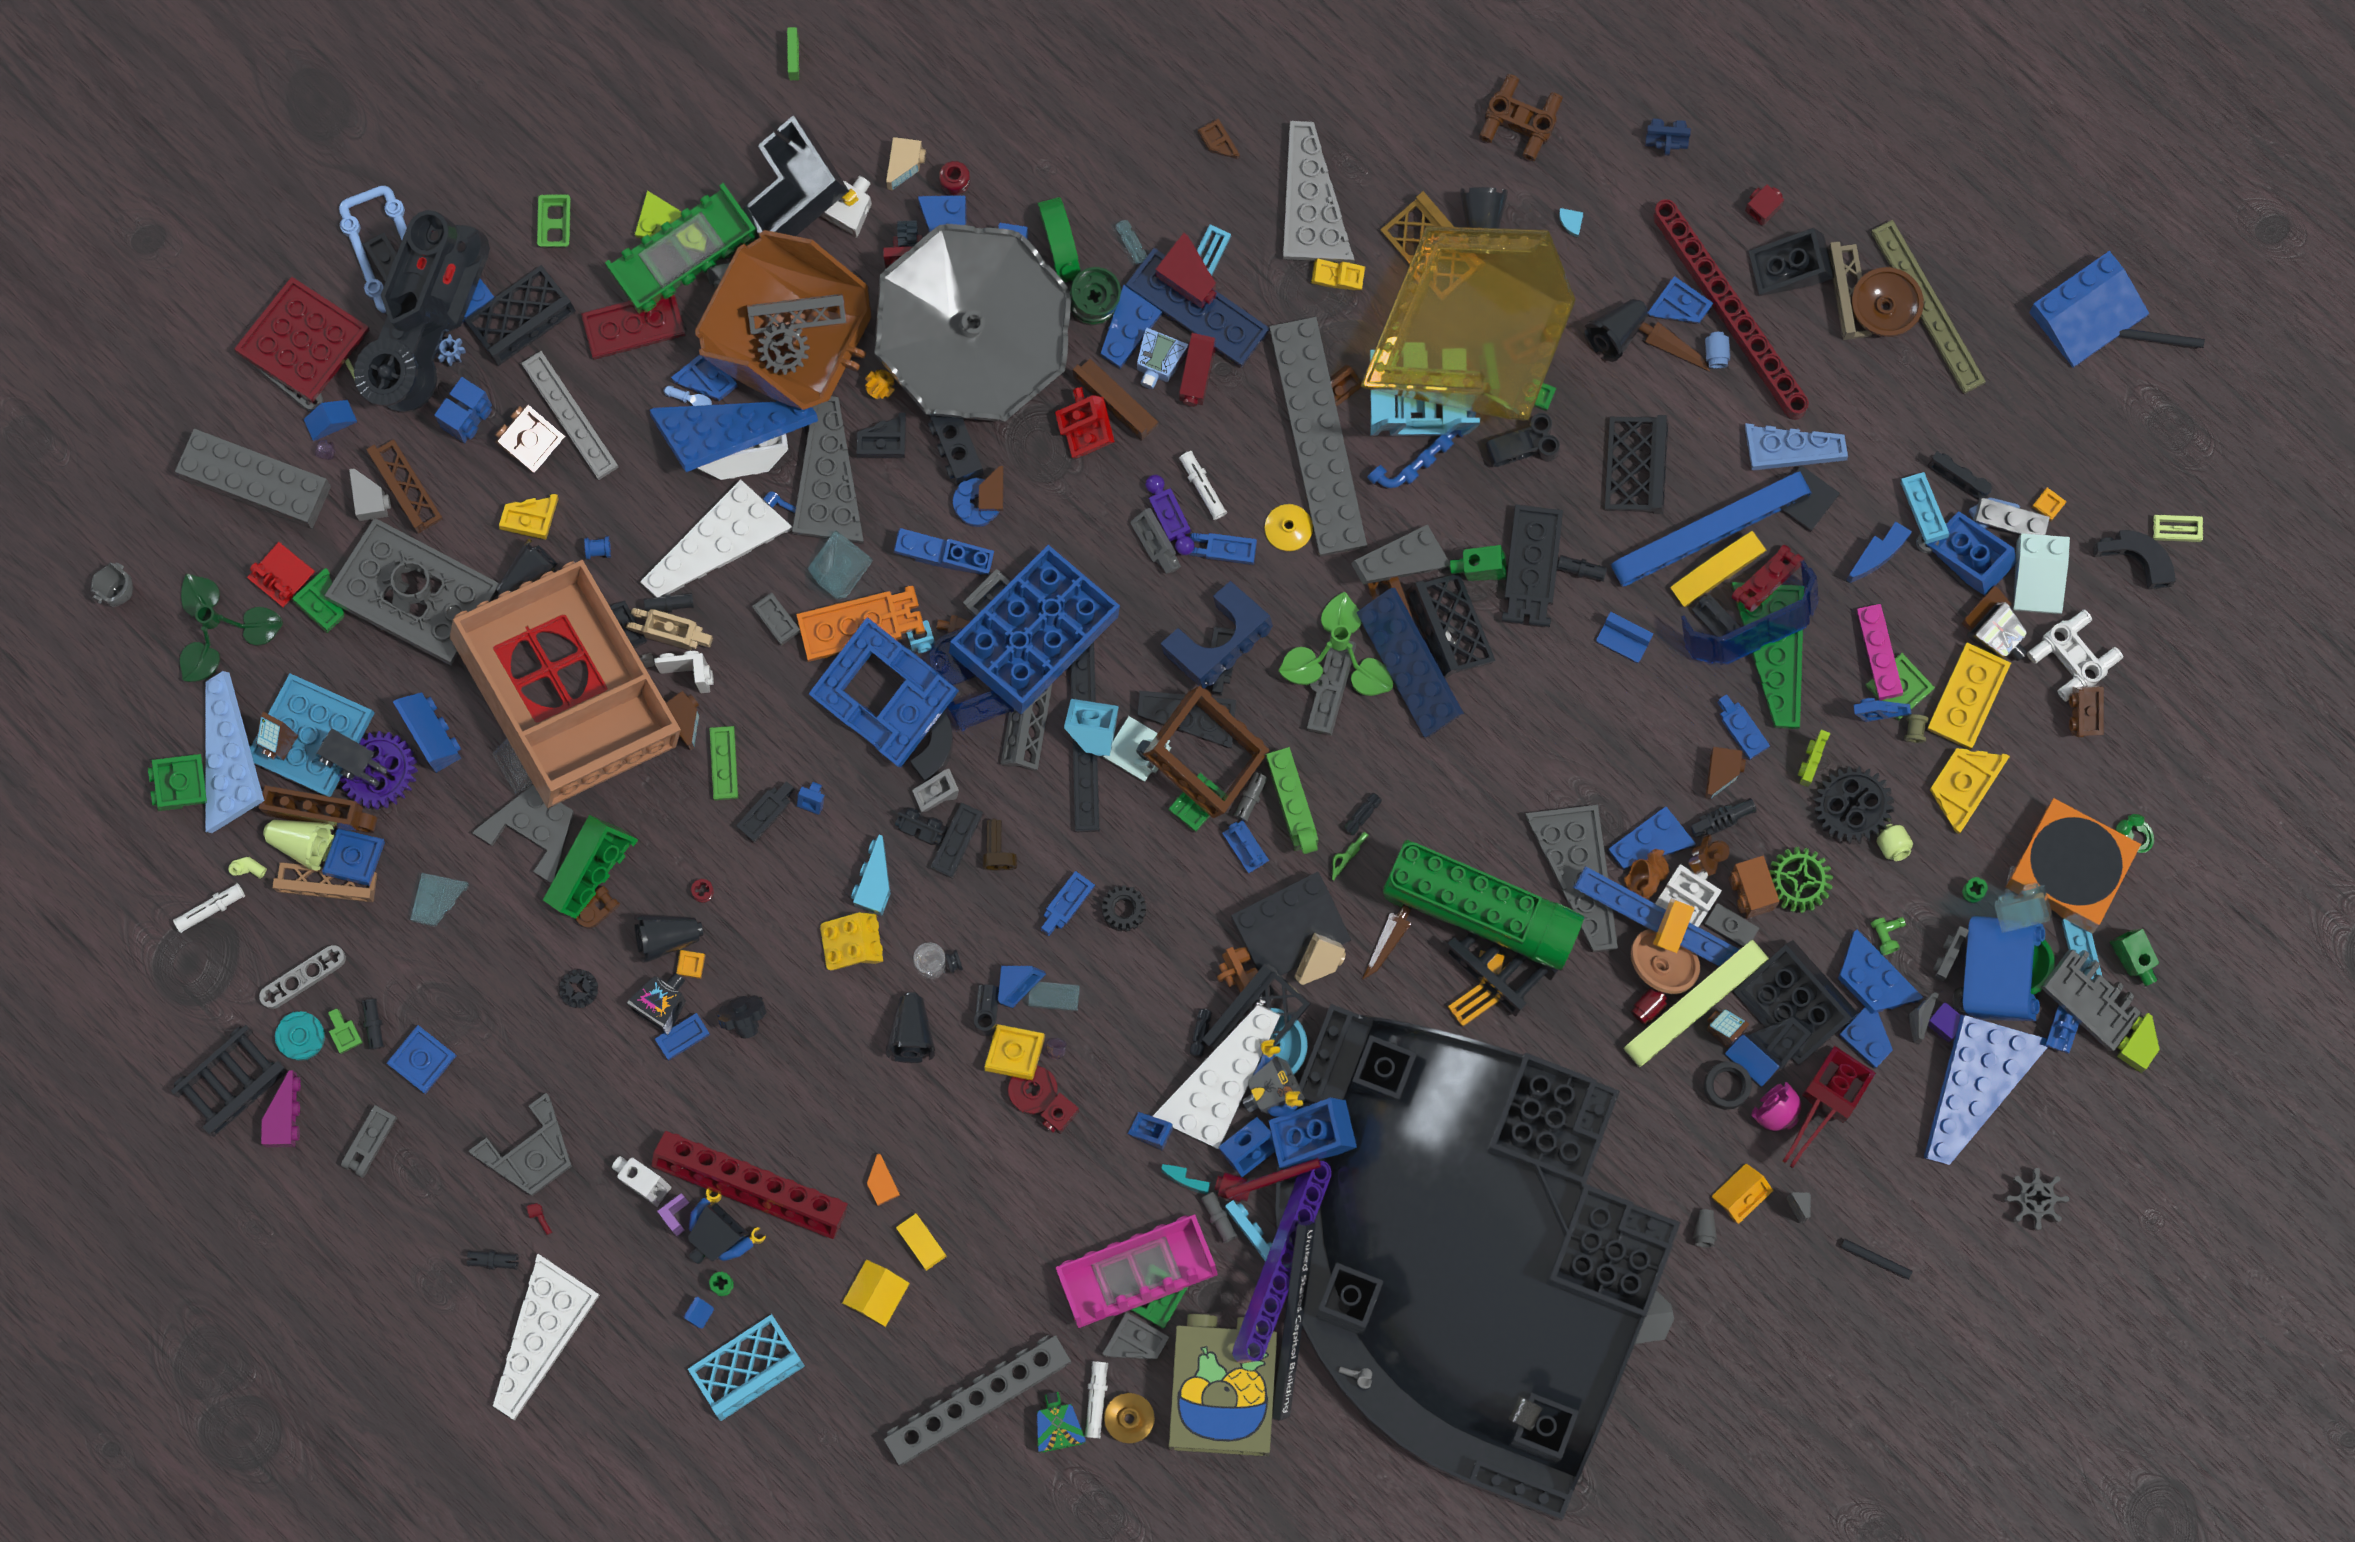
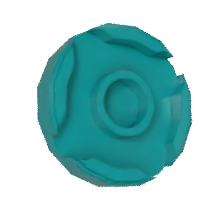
[275,1011,325,1061]

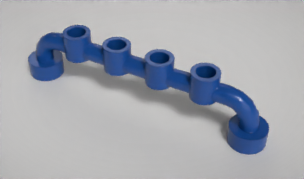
[1367,386,1477,488]

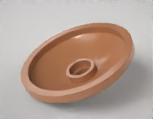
[1631,929,1700,994]

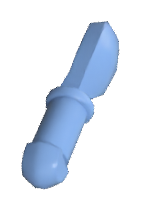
[664,386,712,406]

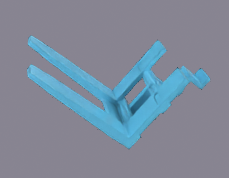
[1370,343,1480,436]

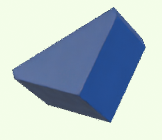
[304,400,357,441]
[998,966,1046,1008]
[1128,1112,1173,1151]

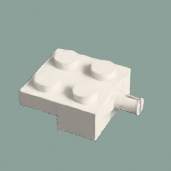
[1655,864,1722,927]

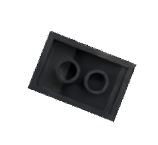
[1749,228,1835,296]

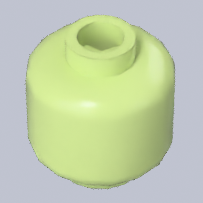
[1877,824,1913,861]

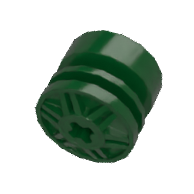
[1069,267,1121,325]

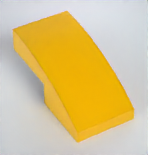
[1311,259,1365,290]
[896,1214,947,1271]

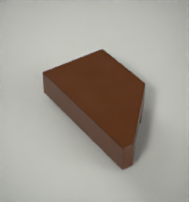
[1198,119,1240,159]
[979,466,1003,511]

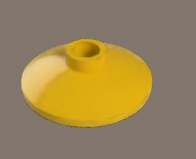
[1265,504,1313,551]

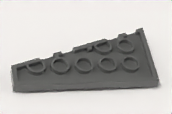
[792,396,864,544]
[1525,805,1618,952]

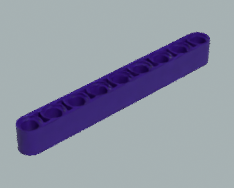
[1232,1161,1331,1364]

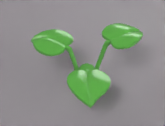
[1279,592,1393,696]

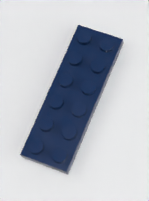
[1126,248,1270,368]
[1356,588,1464,738]

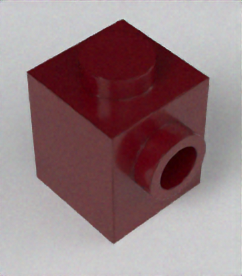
[1745,184,1784,227]
[1041,1093,1079,1134]

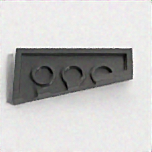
[1351,524,1450,584]

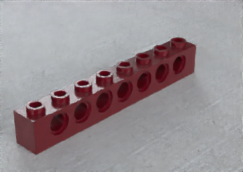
[651,1131,848,1240]

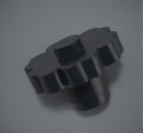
[716,995,767,1039]

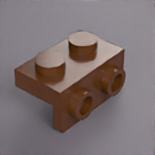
[2069,686,2104,738]

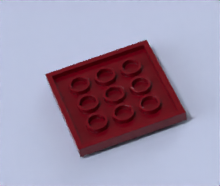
[234,277,370,403]

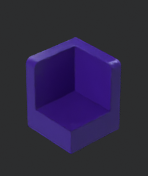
[1927,1003,1961,1043]

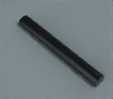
[1841,1239,1913,1280]

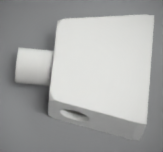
[820,176,872,238]
[612,1156,672,1207]

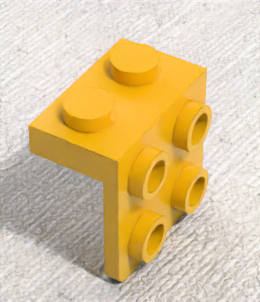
[820,912,883,971]

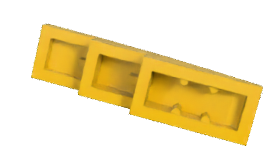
[1670,531,1767,607]

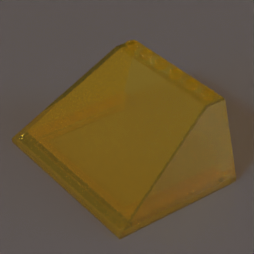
[1361,226,1576,420]

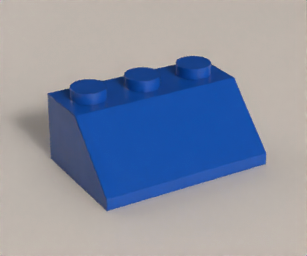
[393,692,461,773]

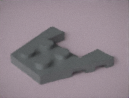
[473,785,574,884]
[469,1093,572,1196]

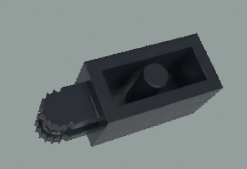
[316,728,387,787]

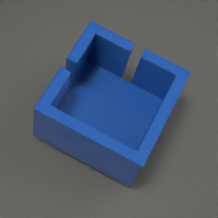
[434,377,492,444]

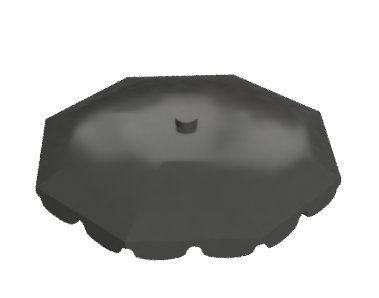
[874,224,1071,422]

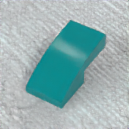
[1162,1164,1210,1195]

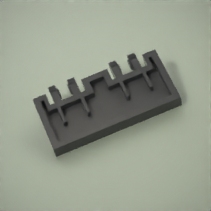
[2041,950,2142,1051]

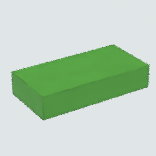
[787,27,799,81]

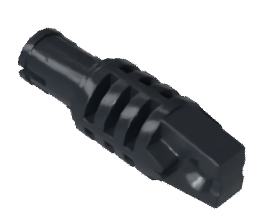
[1691,798,1757,838]

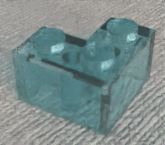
[1994,883,2052,933]

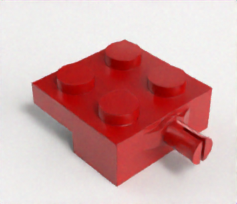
[1055,387,1115,458]

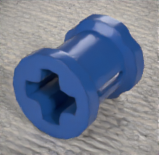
[584,536,611,559]

